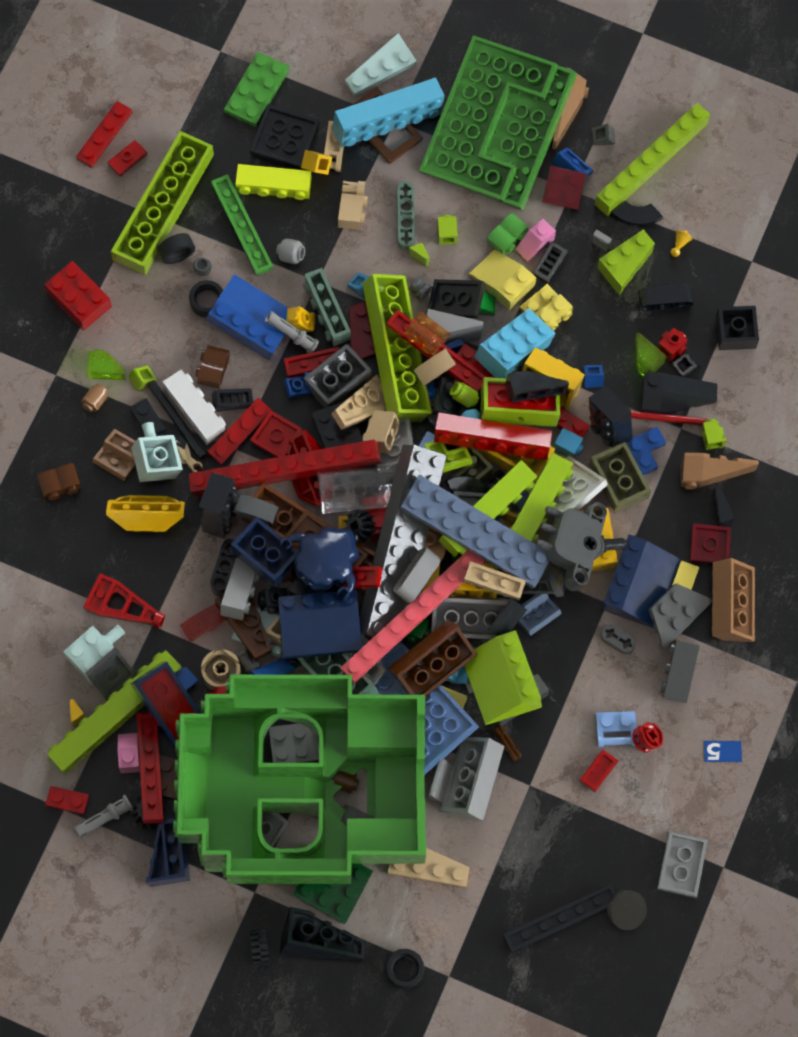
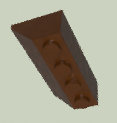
[388,619,477,697]

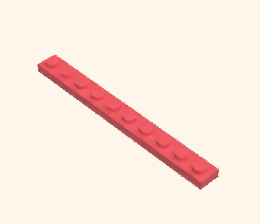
[340,550,486,684]

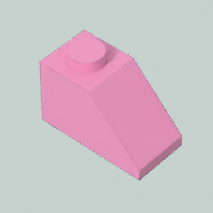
[515,219,556,263]
[118,733,140,774]

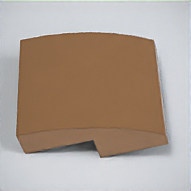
[93,429,136,481]

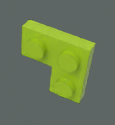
[424,441,472,473]

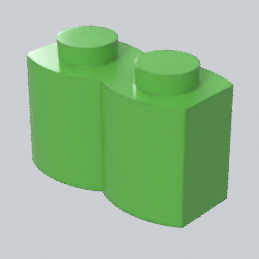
[487,213,528,255]

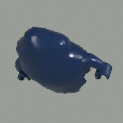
[280,527,359,601]

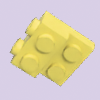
[519,284,573,331]

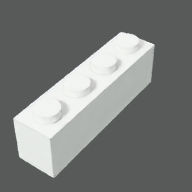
[163,370,226,446]

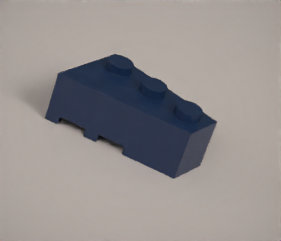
[146,818,190,887]

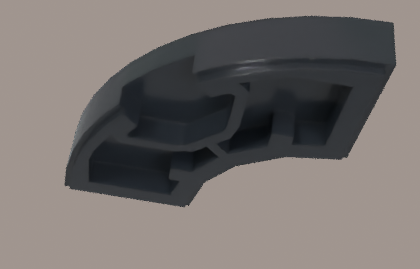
[611,201,663,226]
[445,476,490,494]

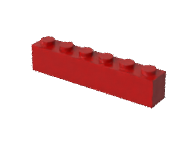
[434,412,552,460]

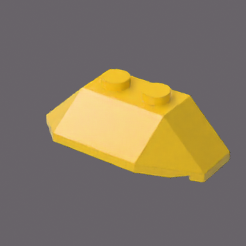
[106,495,185,532]

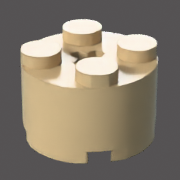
[201,650,241,691]

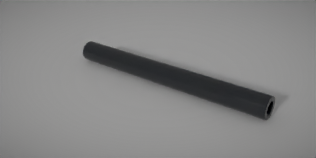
[147,380,207,460]

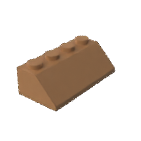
[712,558,755,642]

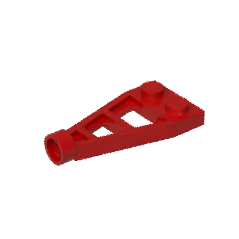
[83,573,165,629]

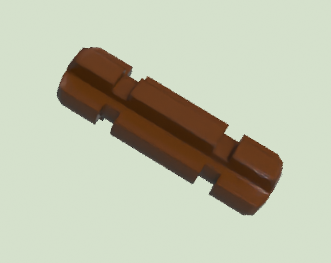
[493,725,521,762]

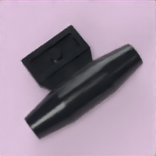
[433,377,481,416]

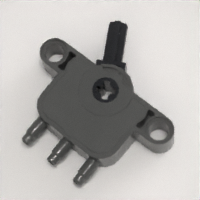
[536,502,627,591]

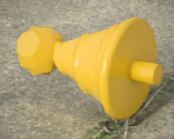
[670,230,692,257]

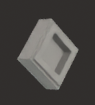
[592,229,612,251]

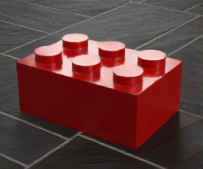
[44,261,112,330]

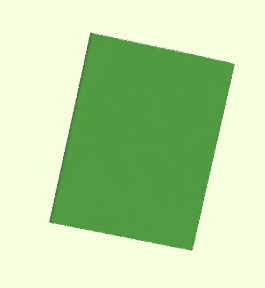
[419,35,577,211]

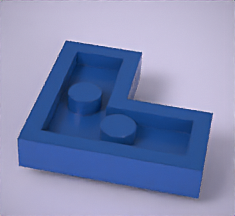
[626,427,666,475]

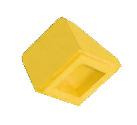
[70,699,85,727]

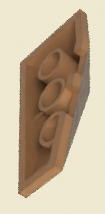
[552,68,589,150]

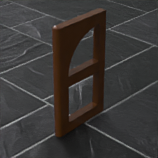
[351,87,423,164]

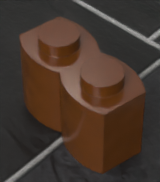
[195,345,230,389]
[37,463,81,501]

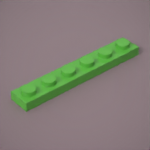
[211,174,273,276]

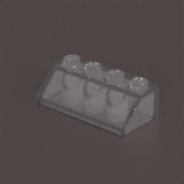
[317,465,396,514]

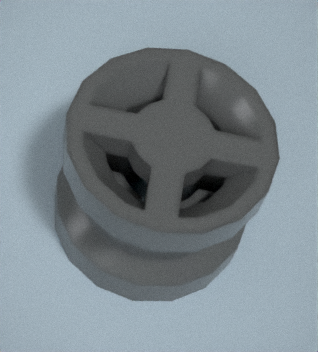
[409,276,432,300]

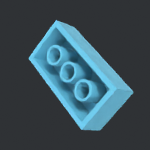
[474,309,556,379]

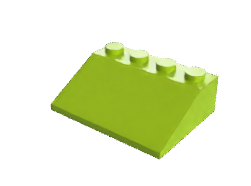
[464,630,542,725]

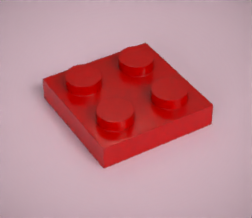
[250,410,303,458]

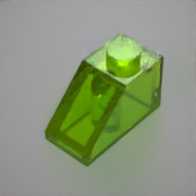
[634,332,666,375]
[87,349,127,380]

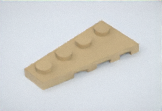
[331,375,386,430]
[387,848,470,888]

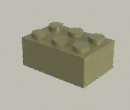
[589,442,651,513]

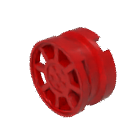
[632,722,663,753]

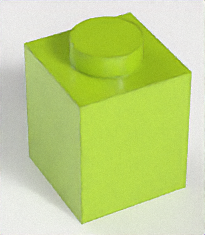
[437,215,458,245]

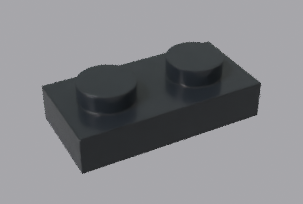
[130,398,166,436]

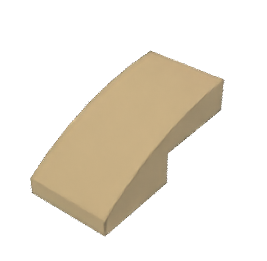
[414,348,456,386]

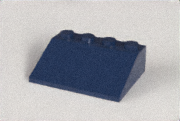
[602,534,681,629]
[278,589,362,659]

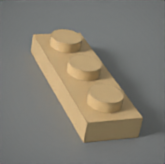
[464,561,526,600]

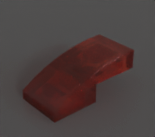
[180,604,225,642]

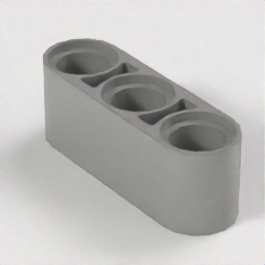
[393,547,441,604]

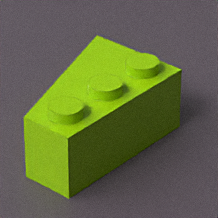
[597,229,655,296]

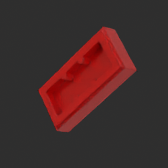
[107,140,148,177]
[579,749,618,793]

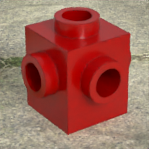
[657,328,688,362]

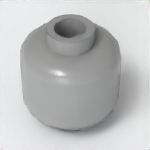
[276,238,305,264]

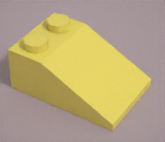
[469,249,536,311]

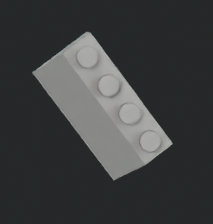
[440,737,504,821]

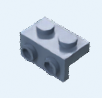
[517,594,561,636]

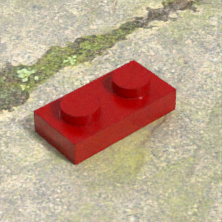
[342,566,383,588]
[45,786,90,815]

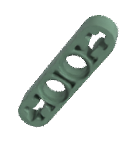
[397,181,415,250]

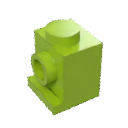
[701,419,727,450]

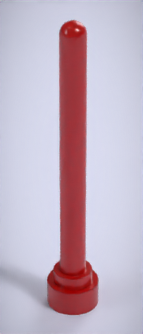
[630,409,708,425]

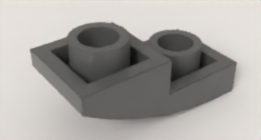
[233,494,279,526]

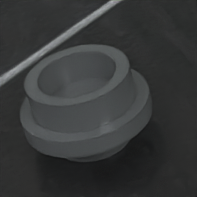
[193,257,212,276]

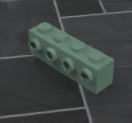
[303,268,351,347]

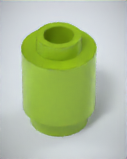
[450,382,479,408]

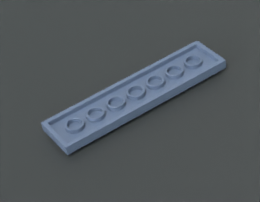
[399,474,550,589]

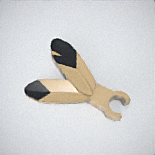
[176,436,203,473]

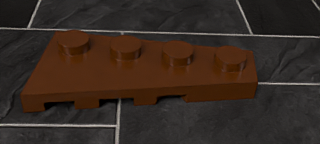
[215,595,272,662]

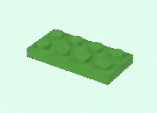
[224,52,290,127]

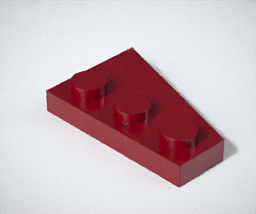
[349,301,376,360]

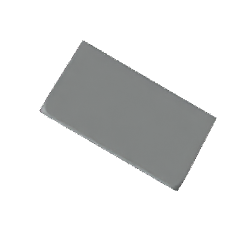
[429,759,452,803]

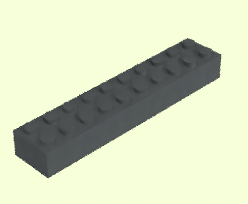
[359,445,447,644]

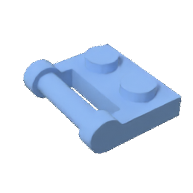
[595,711,638,748]

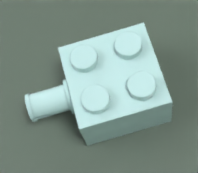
[131,422,183,482]
[63,624,125,685]

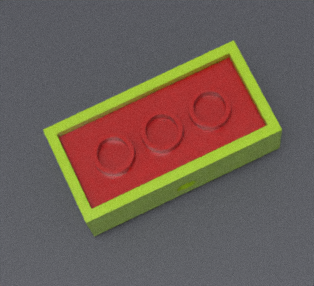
[481,377,560,427]

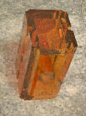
[405,311,451,356]

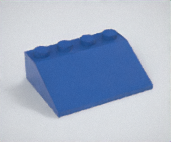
[206,274,288,360]

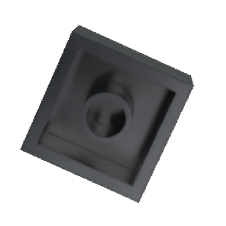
[716,305,759,350]

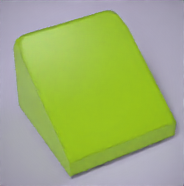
[409,243,429,267]
[128,365,157,391]

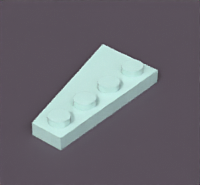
[345,33,417,97]

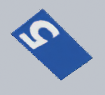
[704,741,742,762]

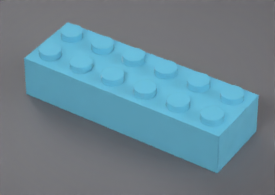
[332,78,445,147]

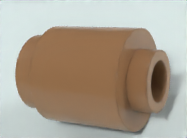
[81,384,108,412]

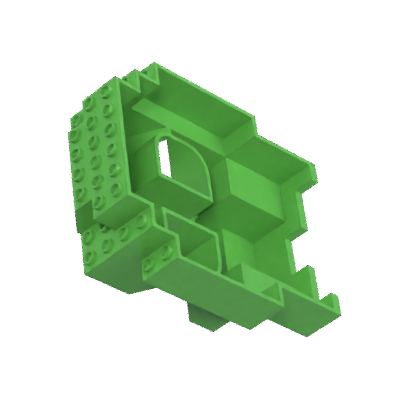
[173,674,426,884]

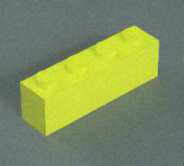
[235,164,312,200]

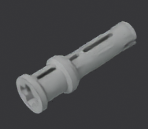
[265,311,319,353]
[74,795,134,838]

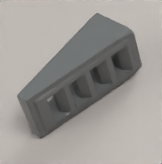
[532,241,568,282]

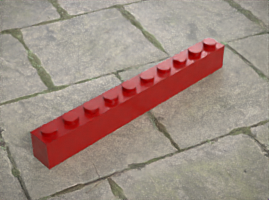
[189,439,382,497]

